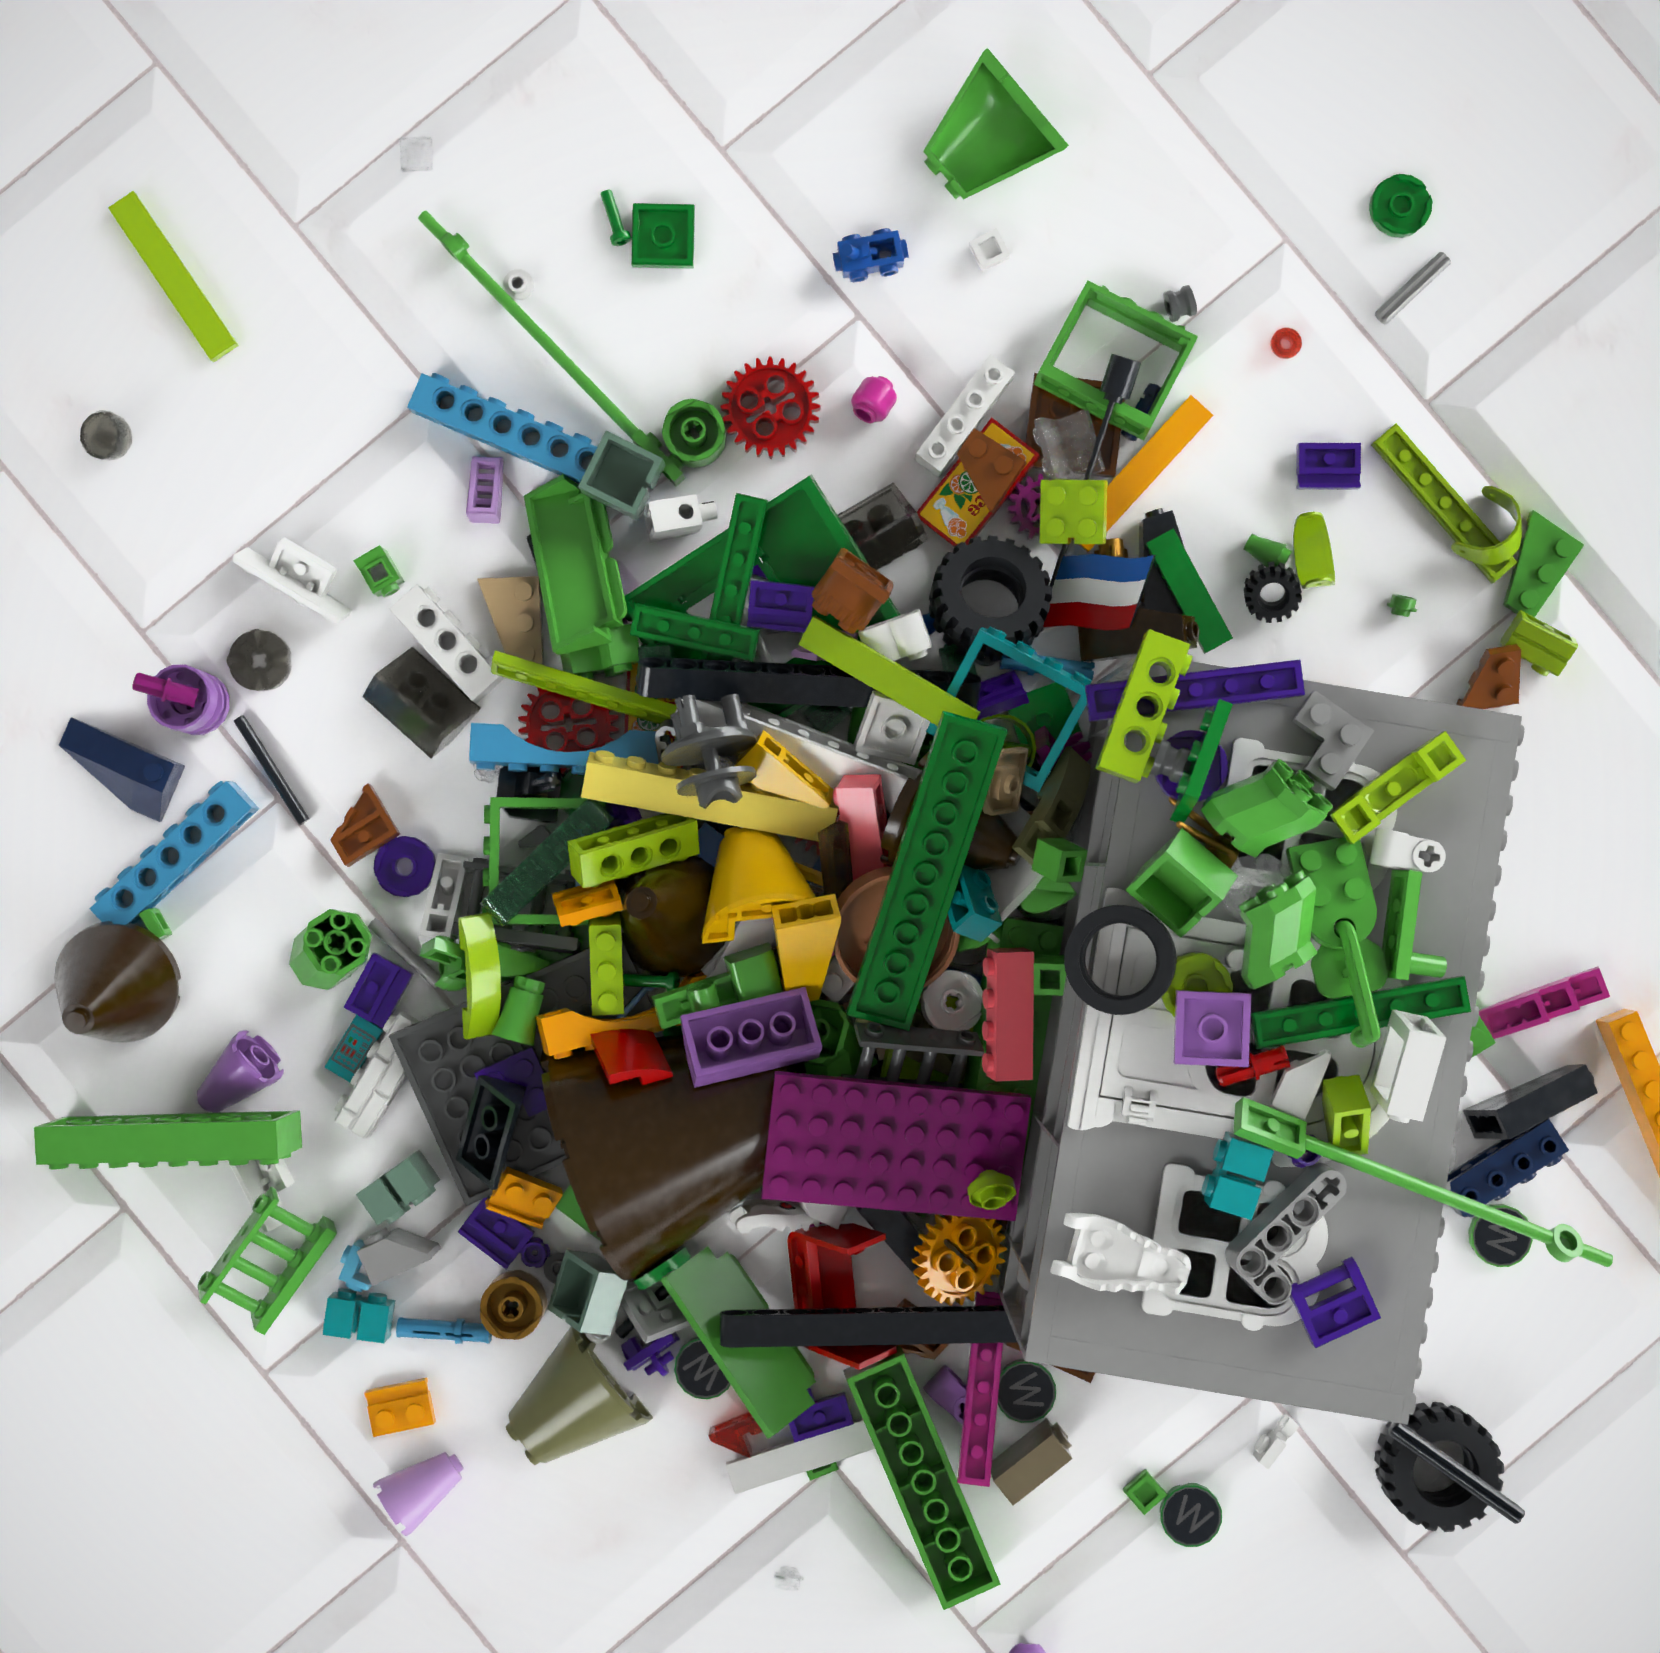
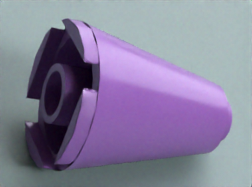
[197,1030,284,1113]

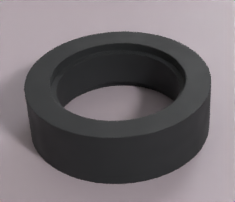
[1064,905,1177,1015]

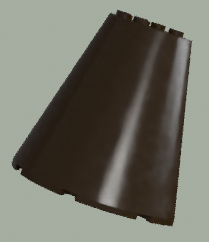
[541,1035,800,1281]

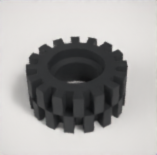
[1243,562,1302,623]

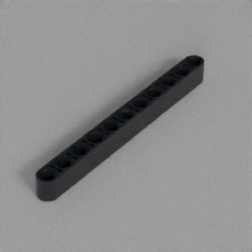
[636,657,982,710]
[720,1305,1017,1348]

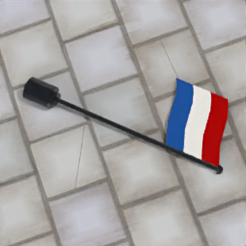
[1041,353,1156,632]

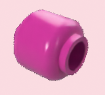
[851,376,897,423]

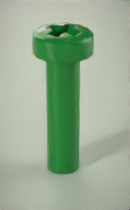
[600,189,632,247]
[623,971,680,991]

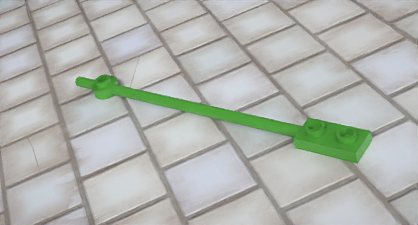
[418,210,685,487]
[1233,1097,1613,1267]

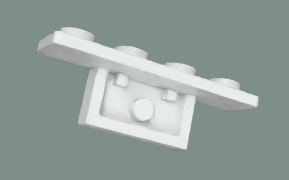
[232,537,352,623]
[228,1111,295,1233]

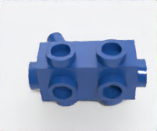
[832,228,909,283]

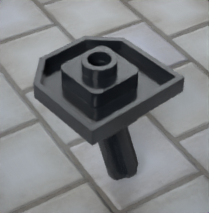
[496,766,562,824]

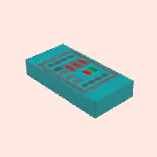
[325,1015,384,1083]

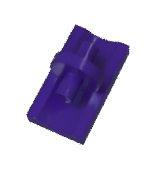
[620,1332,680,1377]

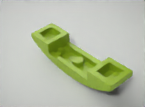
[1330,731,1466,844]
[458,912,501,1040]

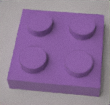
[1173,990,1251,1067]

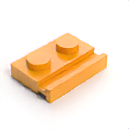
[551,880,623,927]
[485,1167,563,1229]
[364,1377,436,1437]

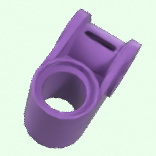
[923,1364,966,1424]

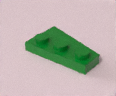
[1169,699,1233,823]

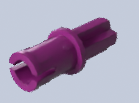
[132,672,199,708]

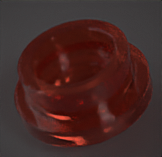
[1270,327,1302,359]

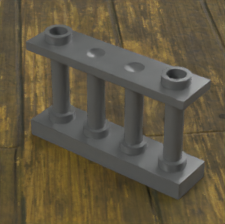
[452,858,581,954]
[841,1022,984,1088]

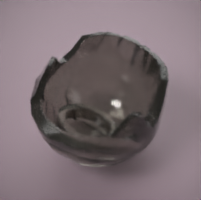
[80,410,133,461]

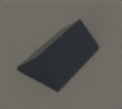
[456,1075,527,1190]

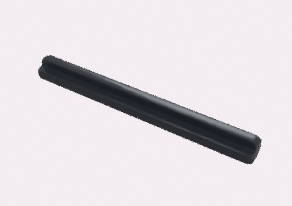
[1388,1422,1525,1524]

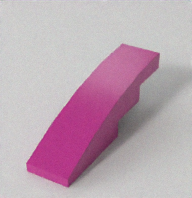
[1479,966,1610,1039]

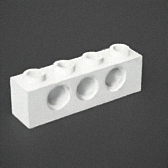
[914,353,1015,478]
[389,584,504,703]

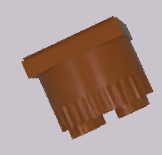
[811,548,894,634]

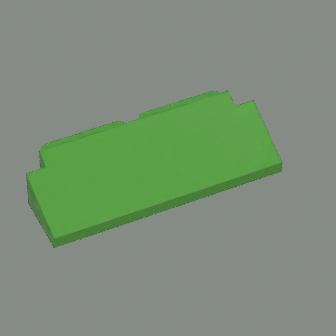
[524,474,627,655]
[660,1246,817,1439]

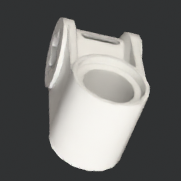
[1369,828,1446,872]

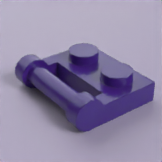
[1289,1256,1381,1348]

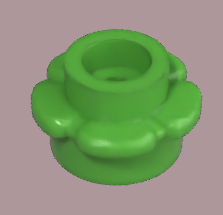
[1387,594,1418,617]

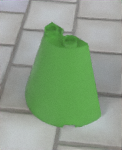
[923,47,1069,200]

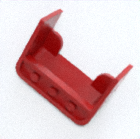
[787,1223,897,1370]

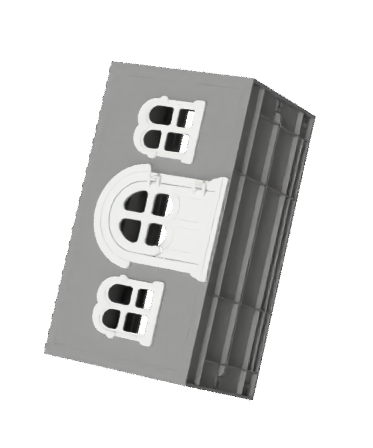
[997,656,1525,1425]

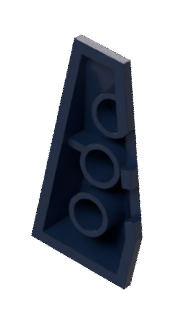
[59,717,186,822]

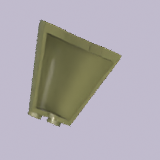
[505,1327,653,1466]

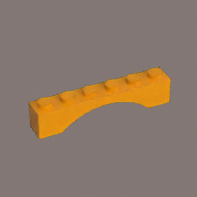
[535,972,707,1059]

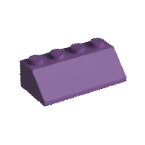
[680,987,822,1088]

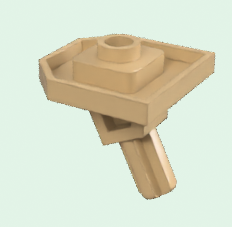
[982,747,1029,816]

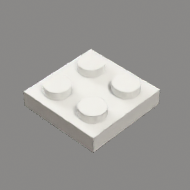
[853,690,930,765]

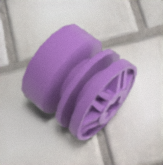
[147,664,230,735]

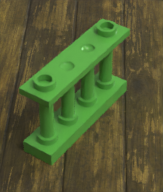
[197,1187,337,1335]

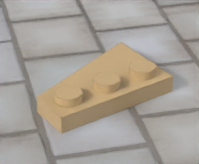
[477,576,544,665]

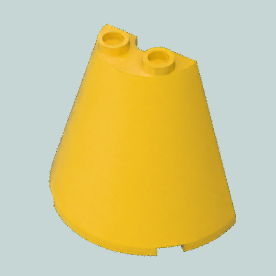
[702,827,816,944]

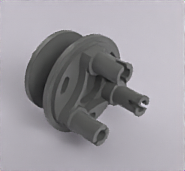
[661,694,757,809]

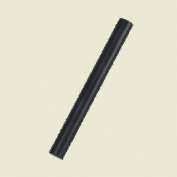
[233,715,310,826]

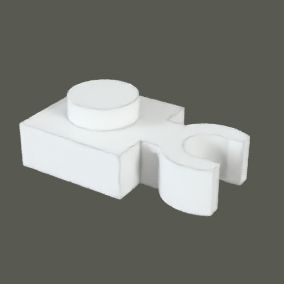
[1253,1414,1299,1470]

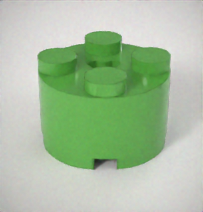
[662,399,726,468]

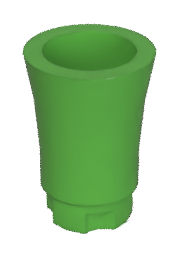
[491,975,545,1046]

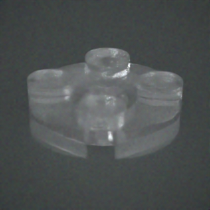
[1222,854,1292,922]

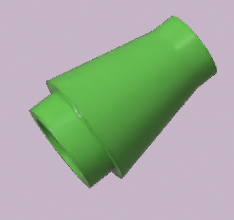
[1243,533,1292,567]

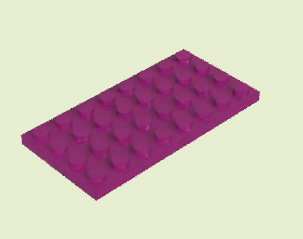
[761,1071,1031,1221]

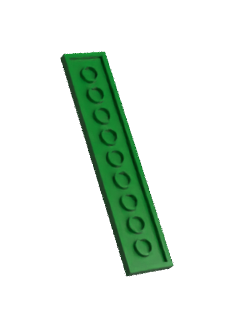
[847,711,1008,1031]

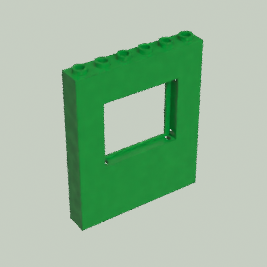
[624,474,901,718]

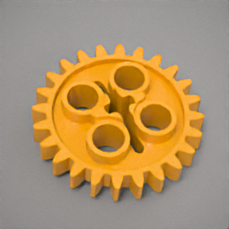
[912,1214,1007,1306]

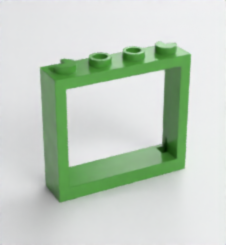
[1034,280,1198,441]
[482,797,605,926]

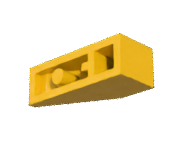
[734,730,834,809]

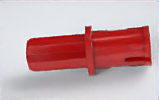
[1216,1045,1290,1086]

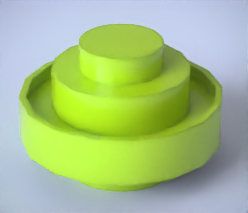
[967,1170,1016,1210]

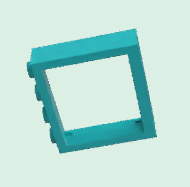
[926,626,1092,793]

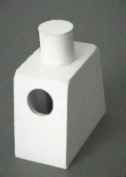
[643,494,718,543]

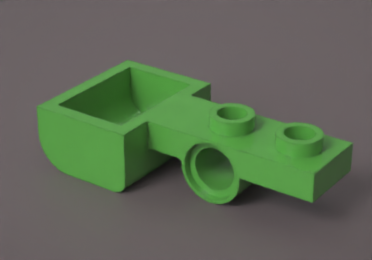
[651,942,784,1029]

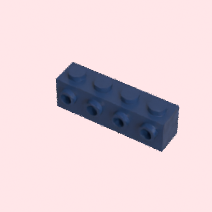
[1447,1119,1570,1218]

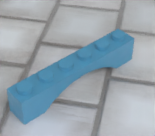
[469,723,659,775]

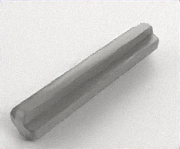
[1375,252,1451,325]

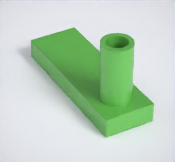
[1382,870,1447,981]

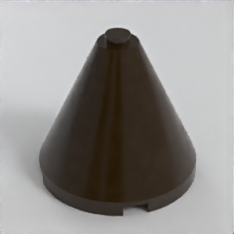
[880,751,1021,869]
[618,855,736,977]
[54,921,181,1043]

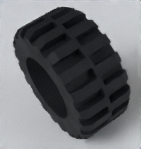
[929,535,1052,661]
[1374,1402,1504,1532]

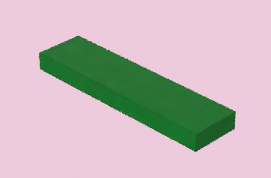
[1145,528,1233,654]
[630,603,761,662]

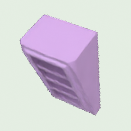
[466,456,504,524]

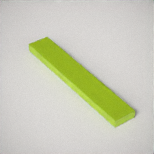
[108,191,239,363]
[1371,423,1518,584]
[798,616,981,726]
[491,650,677,724]

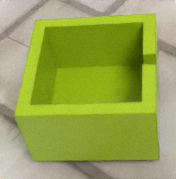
[1039,480,1108,544]

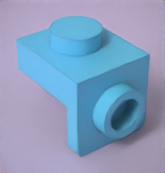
[338,1239,372,1292]

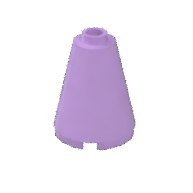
[373,1452,464,1537]

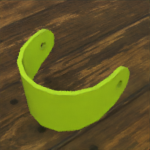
[1451,486,1522,565]
[1293,512,1336,589]
[979,714,1036,767]

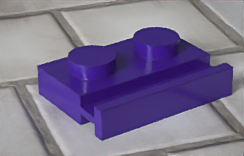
[1296,443,1361,490]
[747,580,815,633]
[977,670,1029,721]
[343,952,415,1029]
[457,1196,535,1270]

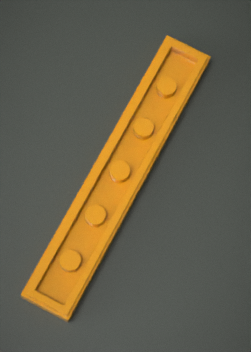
[1072,395,1214,553]

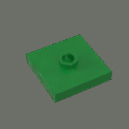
[631,203,695,269]
[1007,682,1084,758]

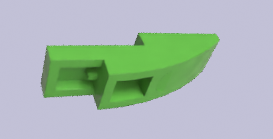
[420,936,549,983]

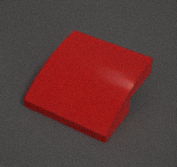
[590,1029,673,1085]

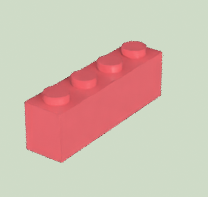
[833,774,889,887]
[982,947,1034,1082]

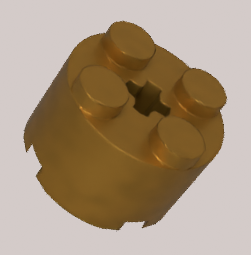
[480,1270,548,1340]

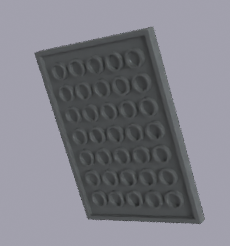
[389,941,664,1206]

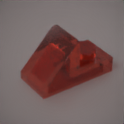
[708,1411,763,1458]

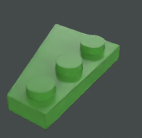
[1503,510,1584,617]

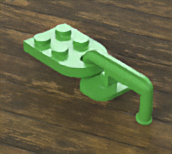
[1285,837,1388,1048]

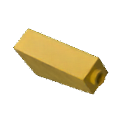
[771,894,841,1001]

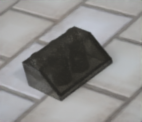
[838,482,929,570]
[362,646,481,759]

